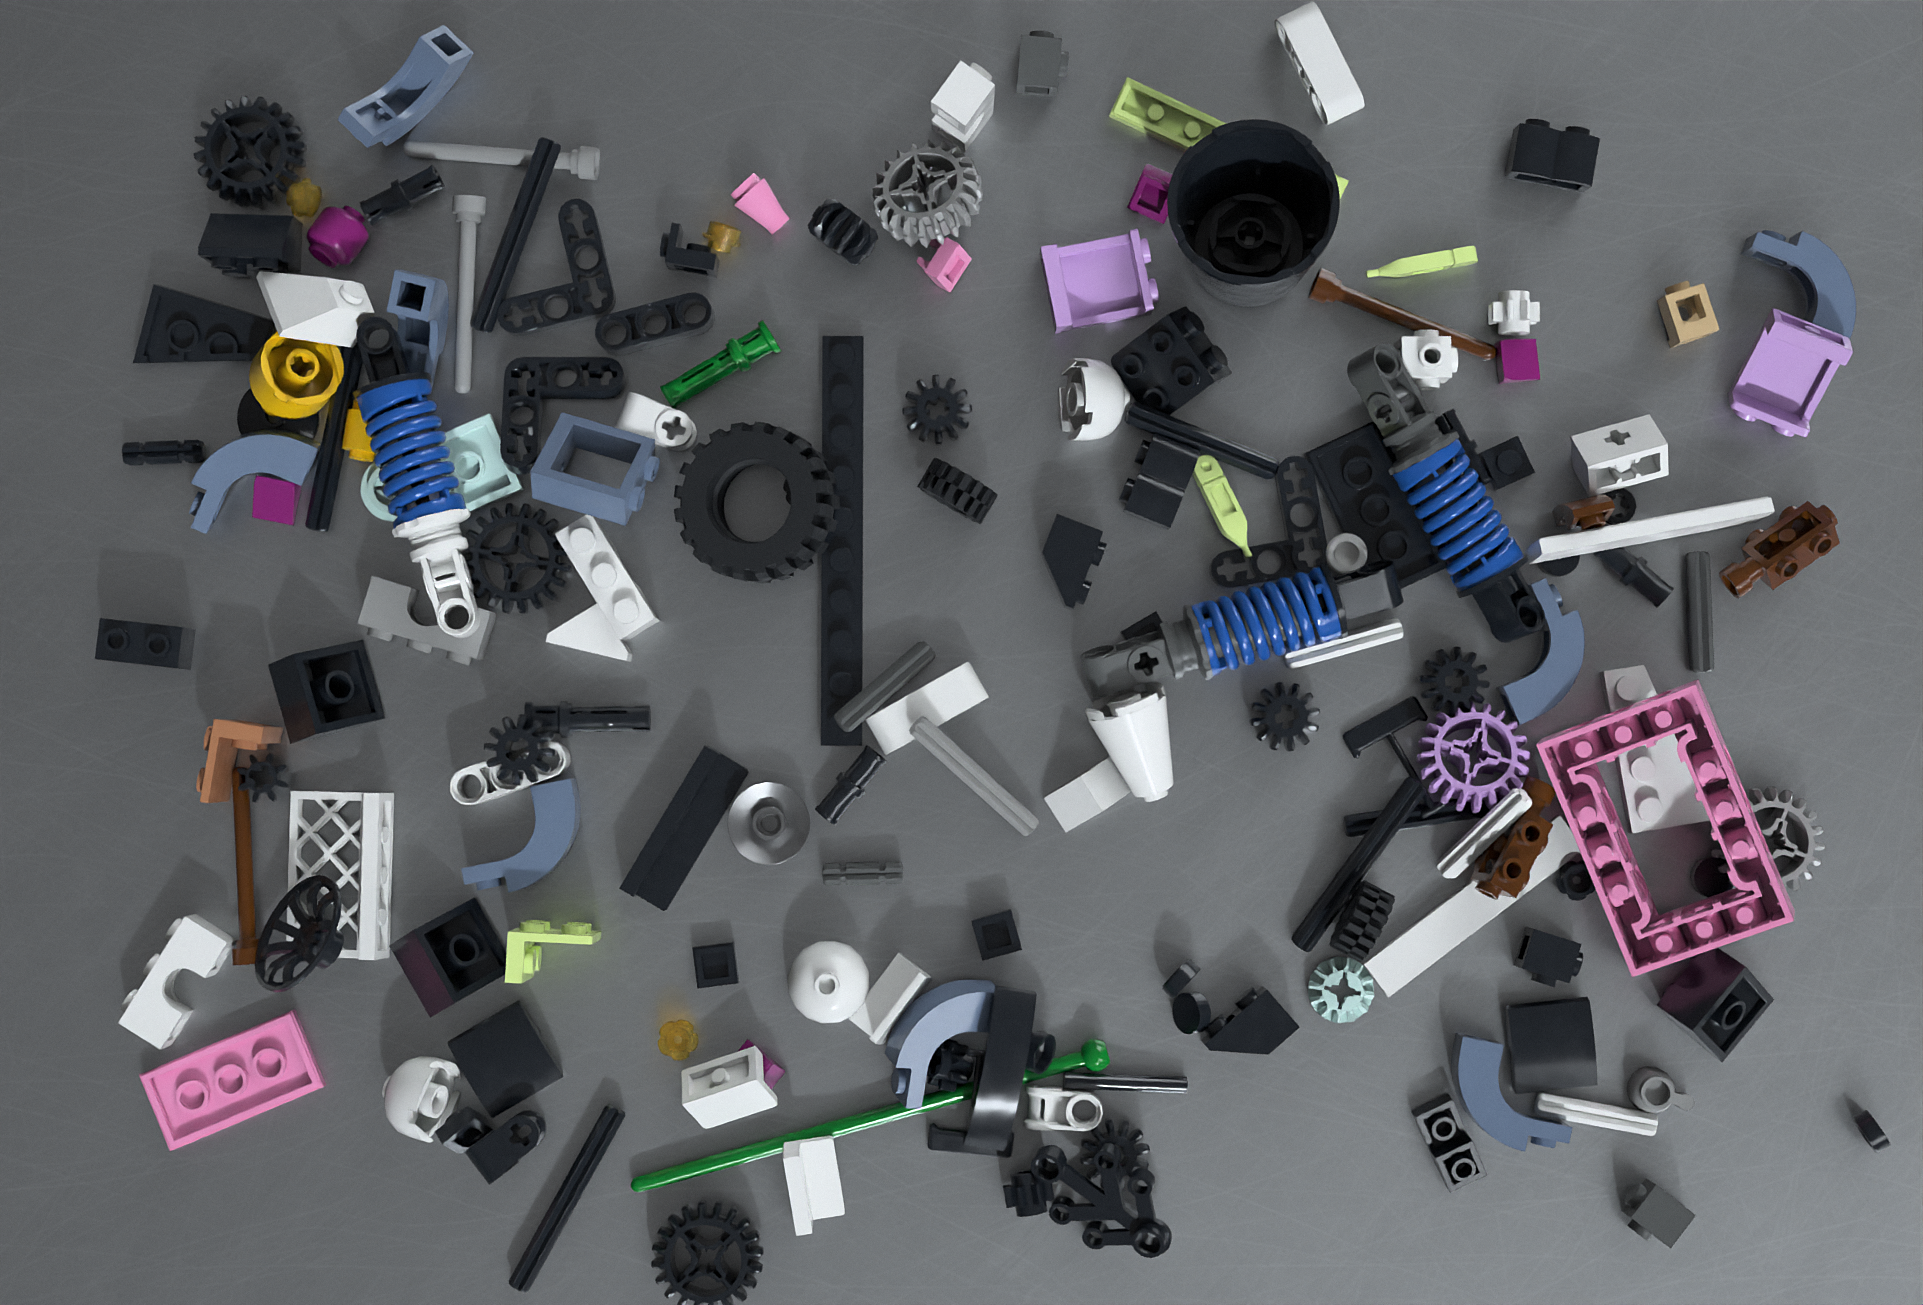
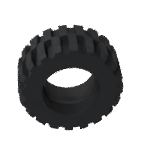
[674,421,840,583]

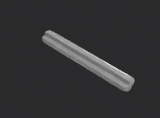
[909,716,1039,836]

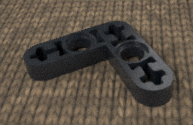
[497,199,616,336]
[500,357,626,475]
[1209,456,1327,588]

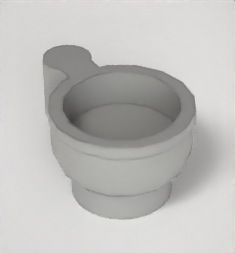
[1627,1066,1695,1113]

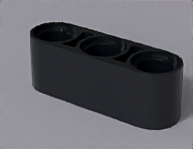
[595,292,715,356]

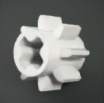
[1488,290,1540,336]

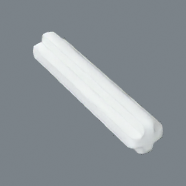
[1283,617,1403,669]
[1436,788,1532,879]
[1534,1092,1658,1136]

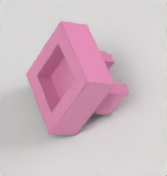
[916,237,972,293]

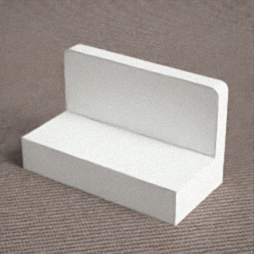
[849,953,933,1044]
[681,1046,778,1129]
[783,1135,845,1236]

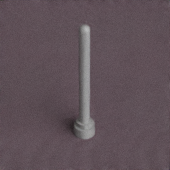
[403,141,600,180]
[452,195,486,394]

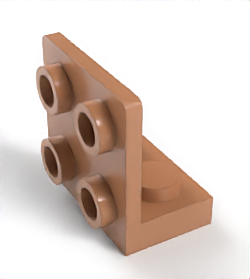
[196,719,284,803]

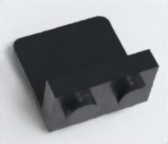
[1111,306,1232,415]

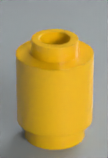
[341,400,376,462]

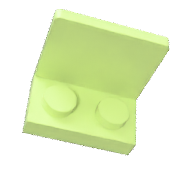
[505,920,601,984]

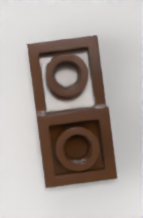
[1552,494,1615,530]

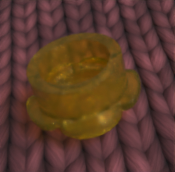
[286,178,322,218]
[702,221,741,253]
[658,1019,699,1061]

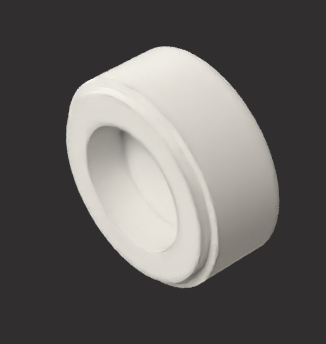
[1326,533,1368,574]

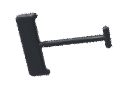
[1342,696,1446,819]
[928,1048,1014,1158]

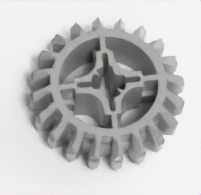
[872,139,983,248]
[1710,786,1826,891]

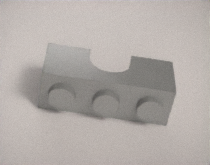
[357,576,497,665]

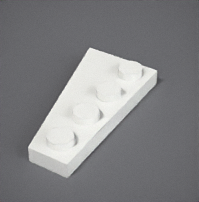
[1600,665,1710,834]

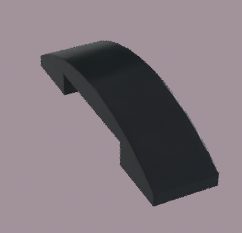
[963,985,1037,1151]

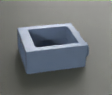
[531,412,660,526]

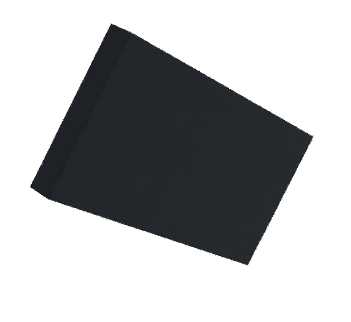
[1303,422,1447,589]

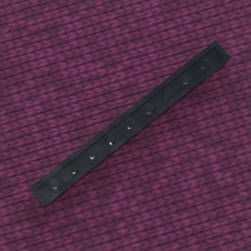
[821,336,864,746]

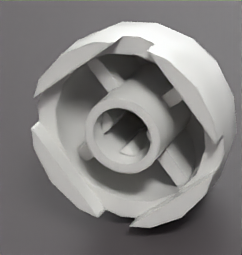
[1058,358,1130,441]
[788,941,869,1024]
[382,1056,461,1143]

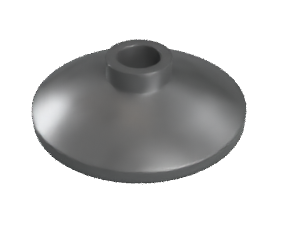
[727,782,810,865]

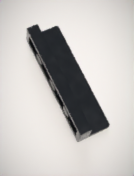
[619,745,749,911]

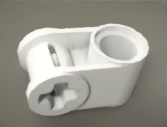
[615,392,698,452]
[1023,1084,1103,1131]

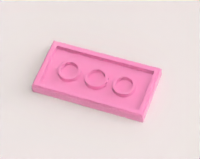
[139,1009,326,1151]

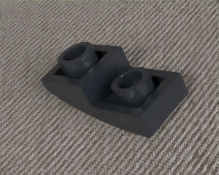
[1411,1094,1487,1193]

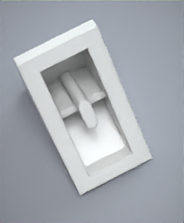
[546,603,633,662]
[1044,756,1131,833]

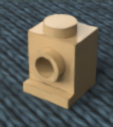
[1657,281,1720,348]

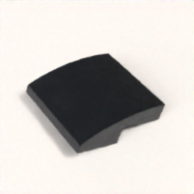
[1506,997,1598,1094]
[448,1000,564,1118]

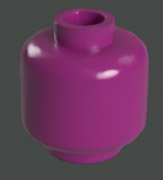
[306,205,369,268]

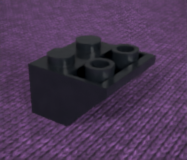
[198,213,303,277]

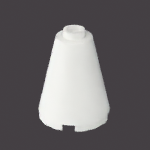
[1084,682,1174,802]

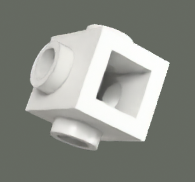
[1394,330,1458,391]

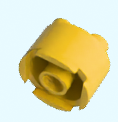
[249,331,344,420]

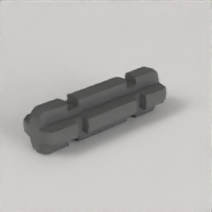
[822,861,903,886]

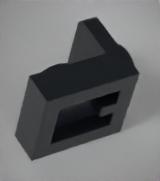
[660,222,719,278]

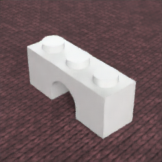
[931,60,995,153]
[555,514,660,642]
[118,914,237,1049]

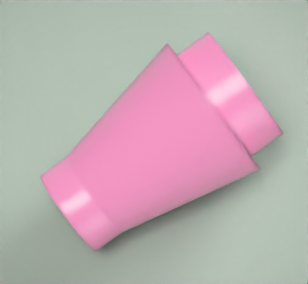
[730,173,790,235]

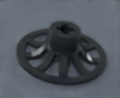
[255,875,344,993]

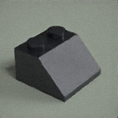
[268,640,385,744]
[389,897,506,1018]
[1657,948,1774,1063]

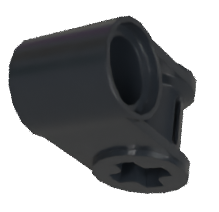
[465,1110,547,1185]

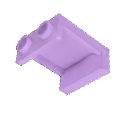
[1039,229,1159,334]
[1728,308,1853,437]

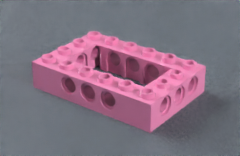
[1536,679,1795,977]

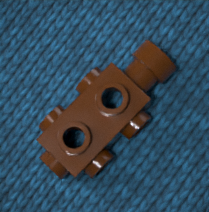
[1719,501,1840,599]
[1470,776,1556,900]

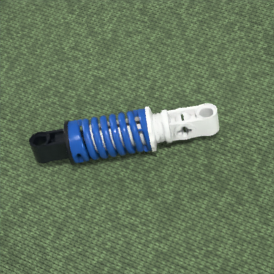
[353,317,480,638]

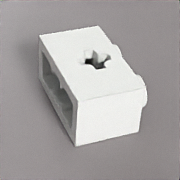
[1570,414,1669,497]

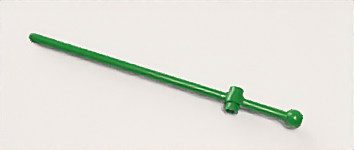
[631,1039,1110,1192]

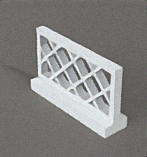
[286,791,394,960]

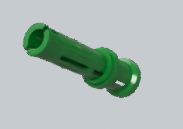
[660,320,782,409]

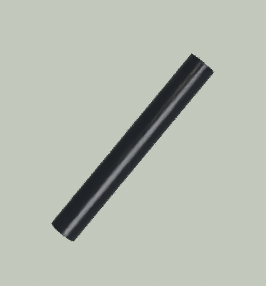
[1063,1072,1188,1093]

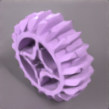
[1416,701,1530,813]

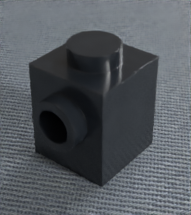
[1514,927,1583,988]

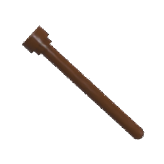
[1308,267,1497,360]
[231,766,266,966]

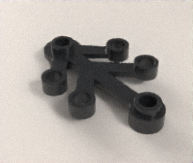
[1031,1143,1172,1258]

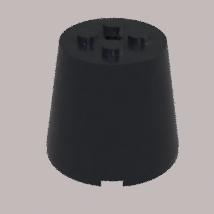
[1167,119,1340,307]

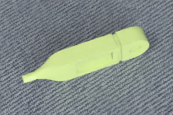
[1366,246,1478,278]
[1192,455,1252,559]

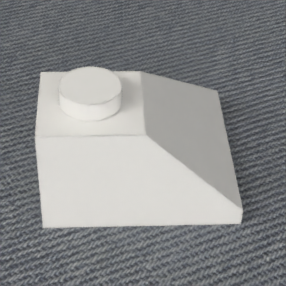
[256,271,375,348]

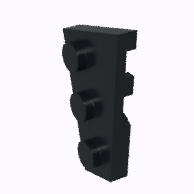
[133,284,275,363]

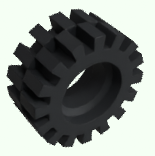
[917,458,998,524]
[1329,880,1395,962]

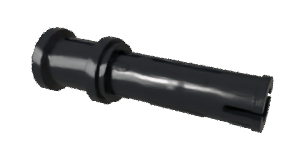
[524,701,651,738]

